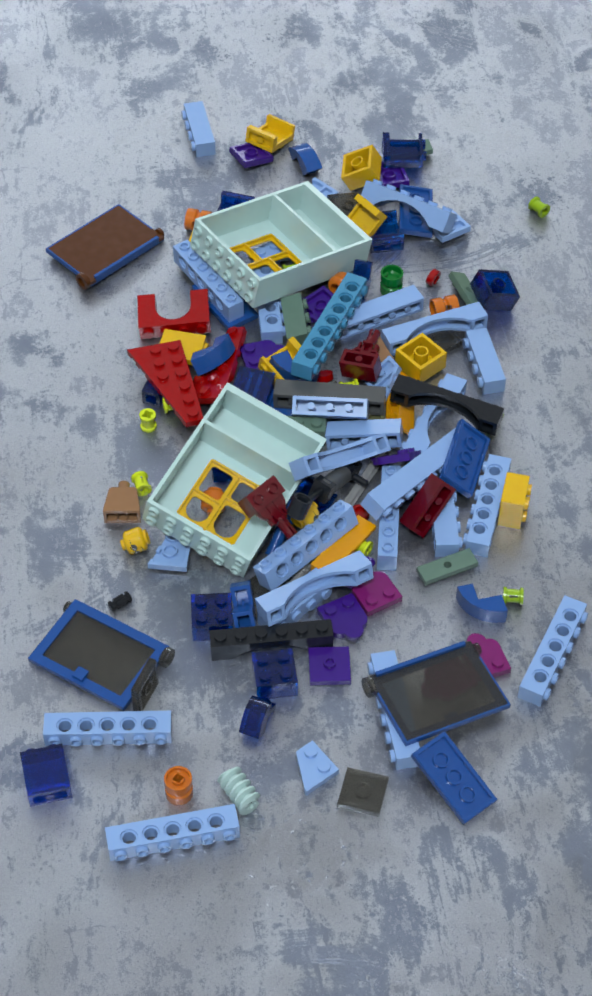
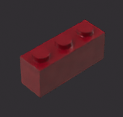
[399,473,456,538]

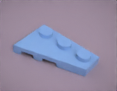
[148,535,191,572]

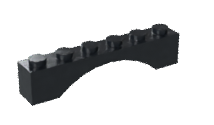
[390,374,504,436]
[209,619,334,661]

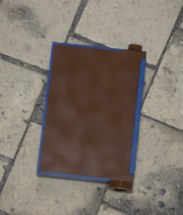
[46,204,164,290]

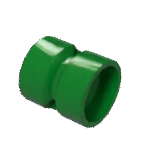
[380,265,403,295]

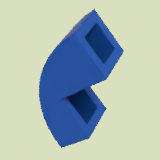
[288,143,322,176]
[191,334,236,376]
[269,350,320,382]
[230,580,256,628]
[456,583,508,623]

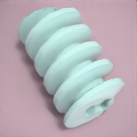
[217,767,260,815]

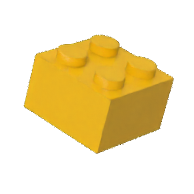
[341,144,382,191]
[395,333,447,382]
[497,472,532,529]

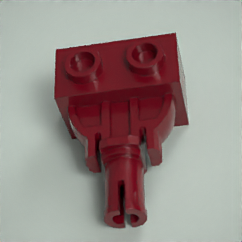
[339,329,382,382]
[238,475,298,540]

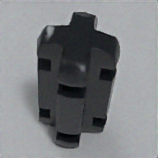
[108,591,132,612]

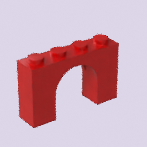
[137,289,211,339]

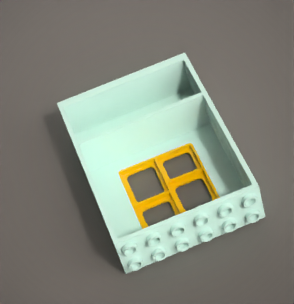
[190,181,372,308]
[142,382,327,578]

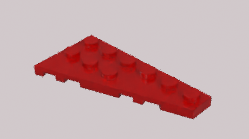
[193,326,247,404]
[127,340,203,427]

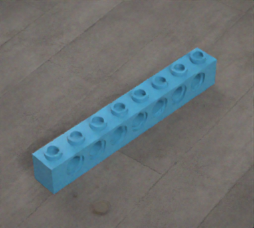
[291,272,368,381]

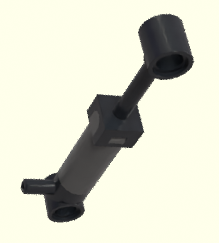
[286,461,369,520]

